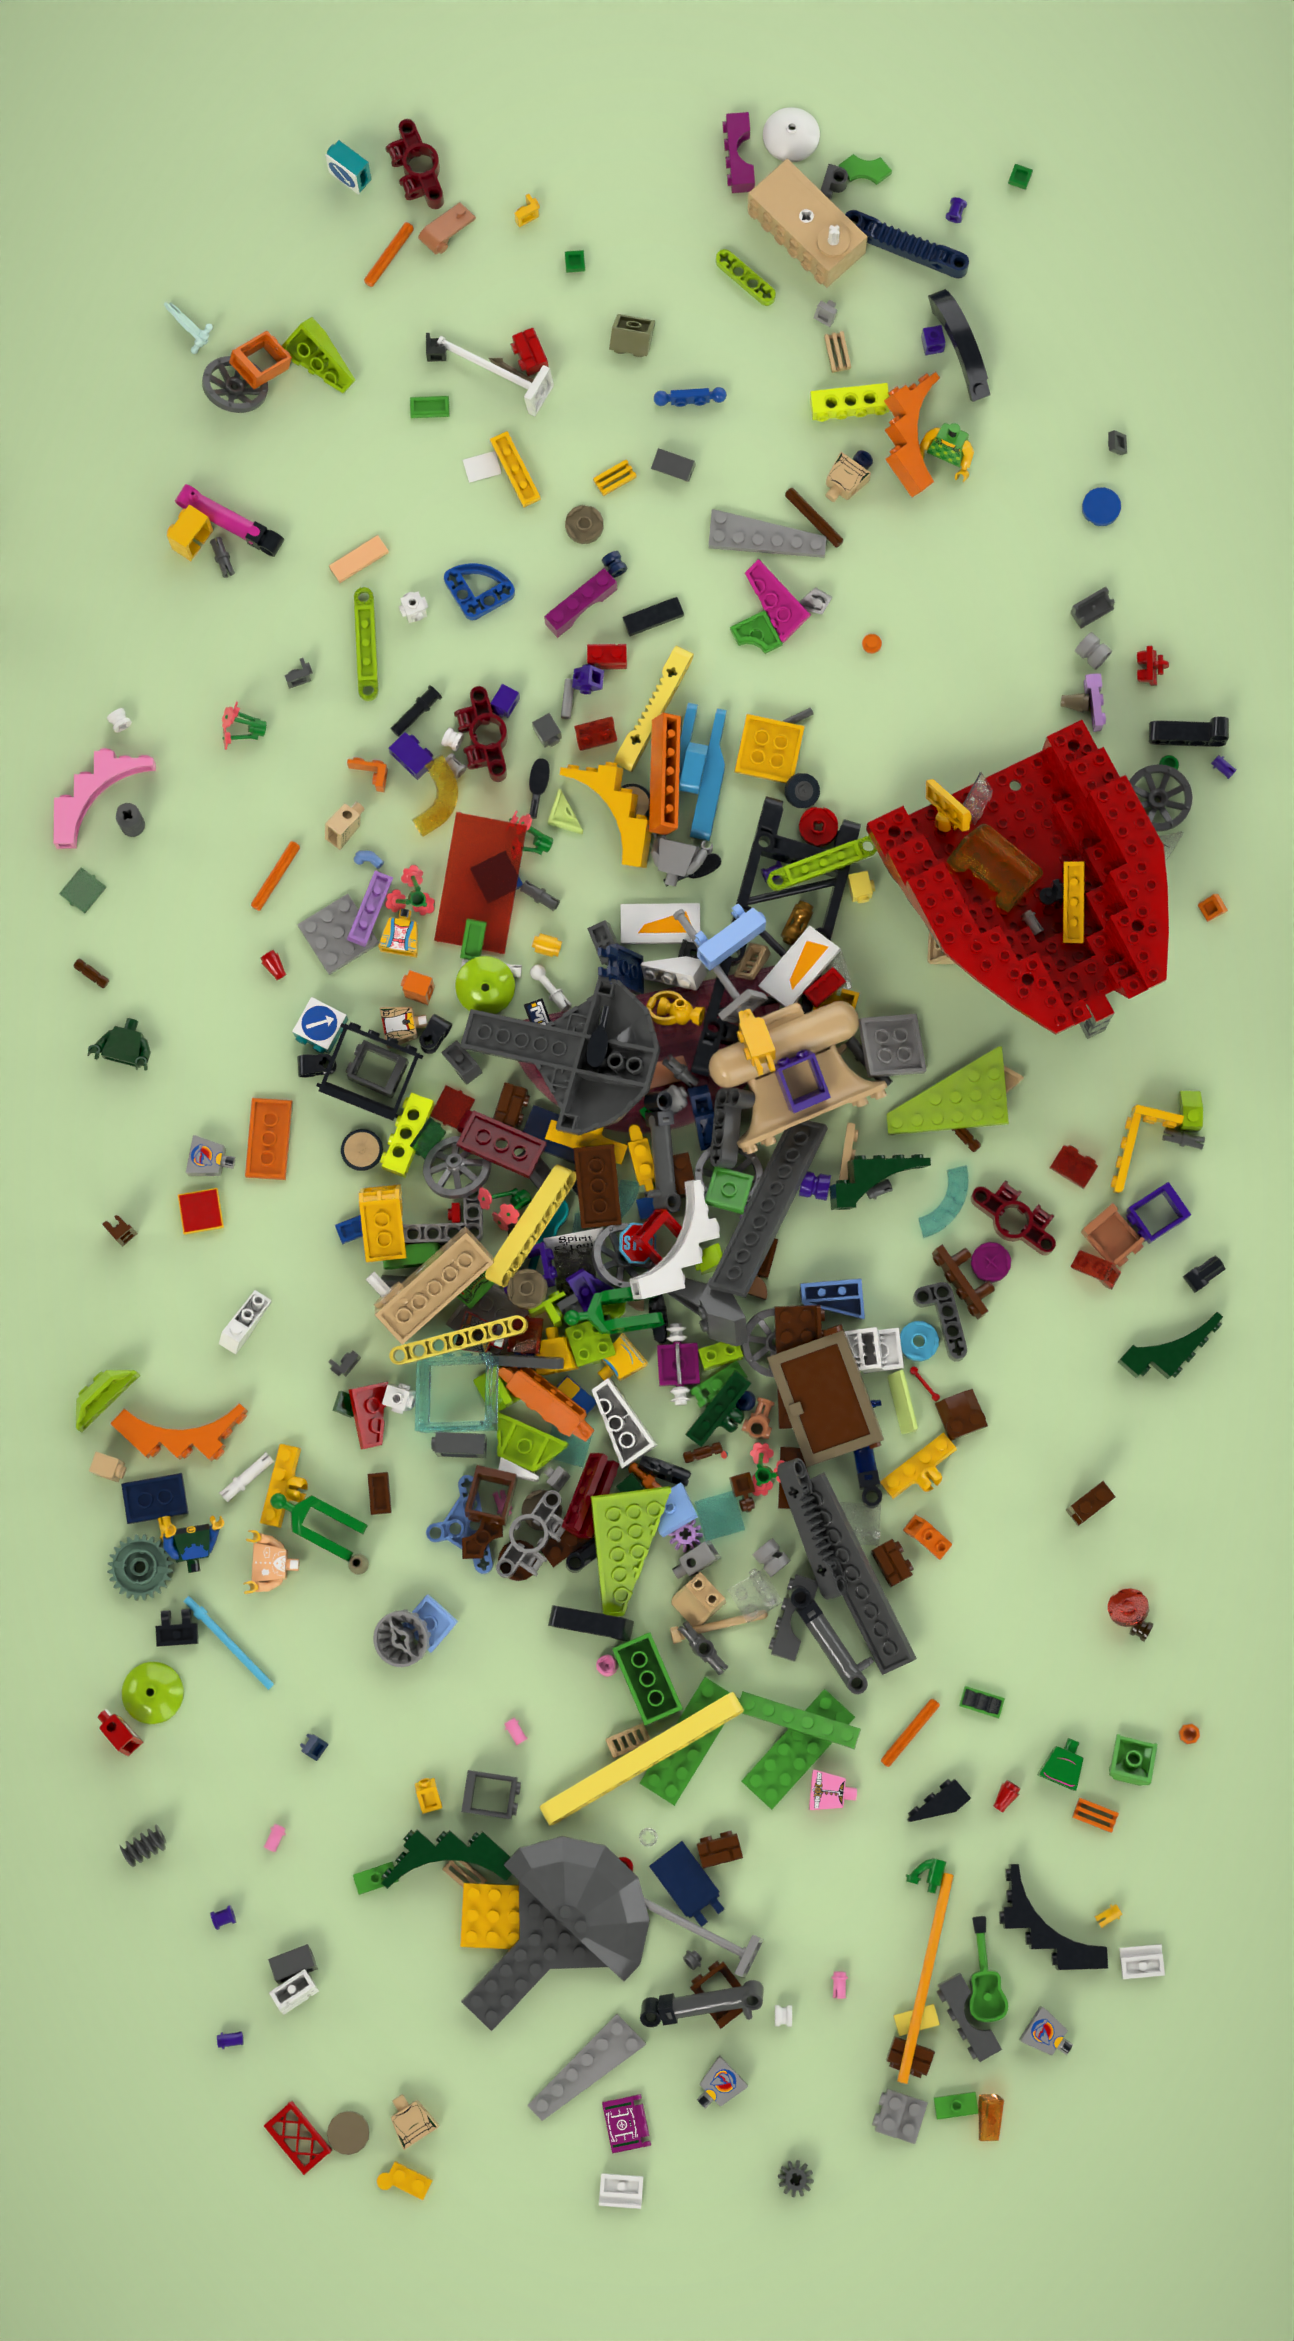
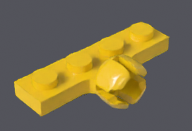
[926,779,972,832]
[545,1119,628,1164]
[880,1432,957,1499]
[260,1444,308,1528]

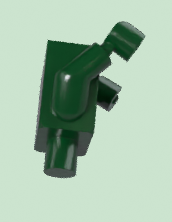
[87,1018,151,1071]

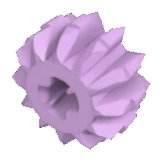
[668,1520,703,1552]

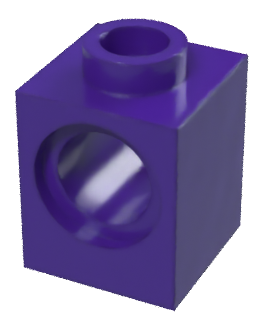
[921,325,946,356]
[490,684,520,718]

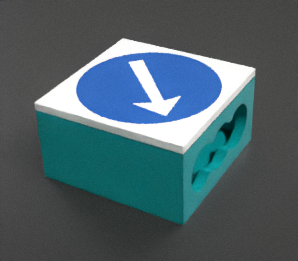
[325,140,372,195]
[292,997,348,1054]

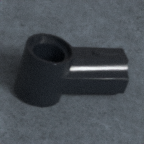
[1183,1255,1226,1293]
[566,1537,597,1573]

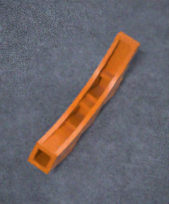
[884,372,940,497]
[110,1403,248,1461]

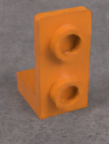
[347,757,388,792]
[903,1514,952,1560]

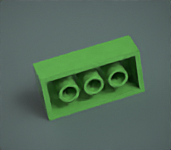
[612,1632,683,1726]

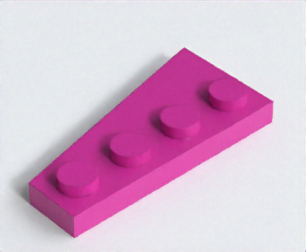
[745,559,811,643]

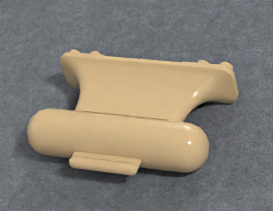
[709,1001,888,1154]

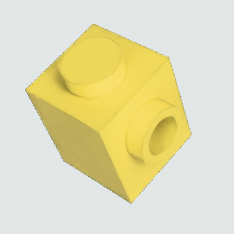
[847,870,875,903]

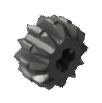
[778,2160,814,2197]

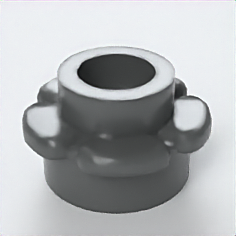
[683,1950,702,1970]

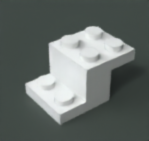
[845,1327,904,1374]

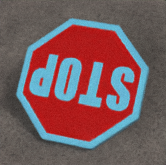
[619,1223,656,1264]

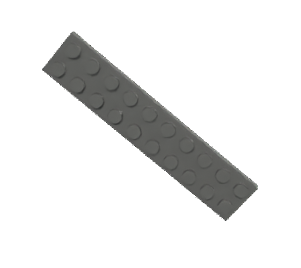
[708,1120,828,1298]
[791,1473,917,1675]

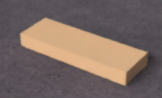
[329,535,389,583]

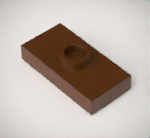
[367,1472,392,1515]

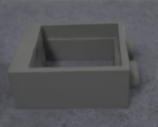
[346,1040,409,1098]
[431,1432,487,1458]
[461,1770,521,1819]

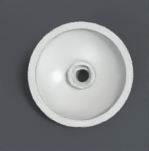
[763,107,820,162]

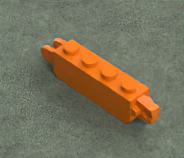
[497,1366,595,1442]

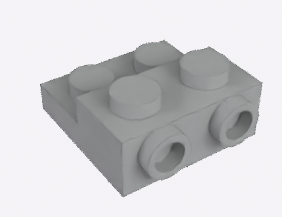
[872,2089,928,2144]

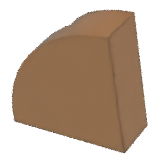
[748,1275,767,1300]

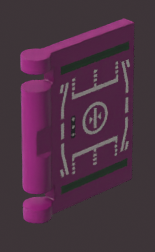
[602,2094,651,2154]

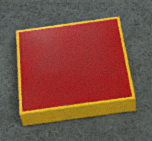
[178,1188,224,1235]

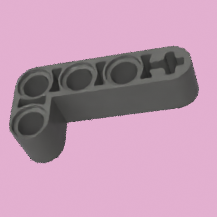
[710,1088,755,1169]
[913,1282,967,1361]

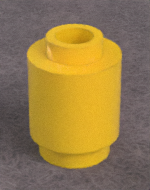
[532,933,562,957]

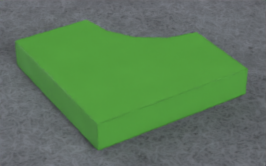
[730,610,783,654]

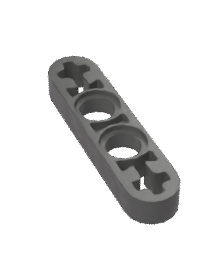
[487,1354,564,1369]

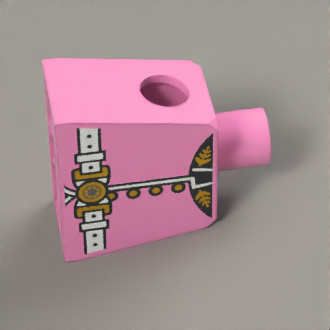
[809,1770,857,1810]

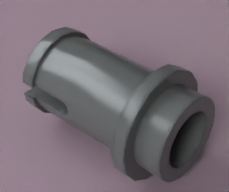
[866,1179,893,1200]

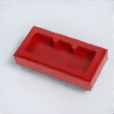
[803,967,846,1008]

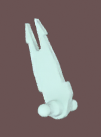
[164,302,213,354]

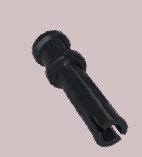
[390,685,442,737]

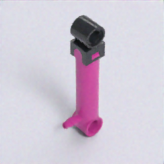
[175,484,284,557]

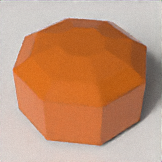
[1179,1724,1200,1744]

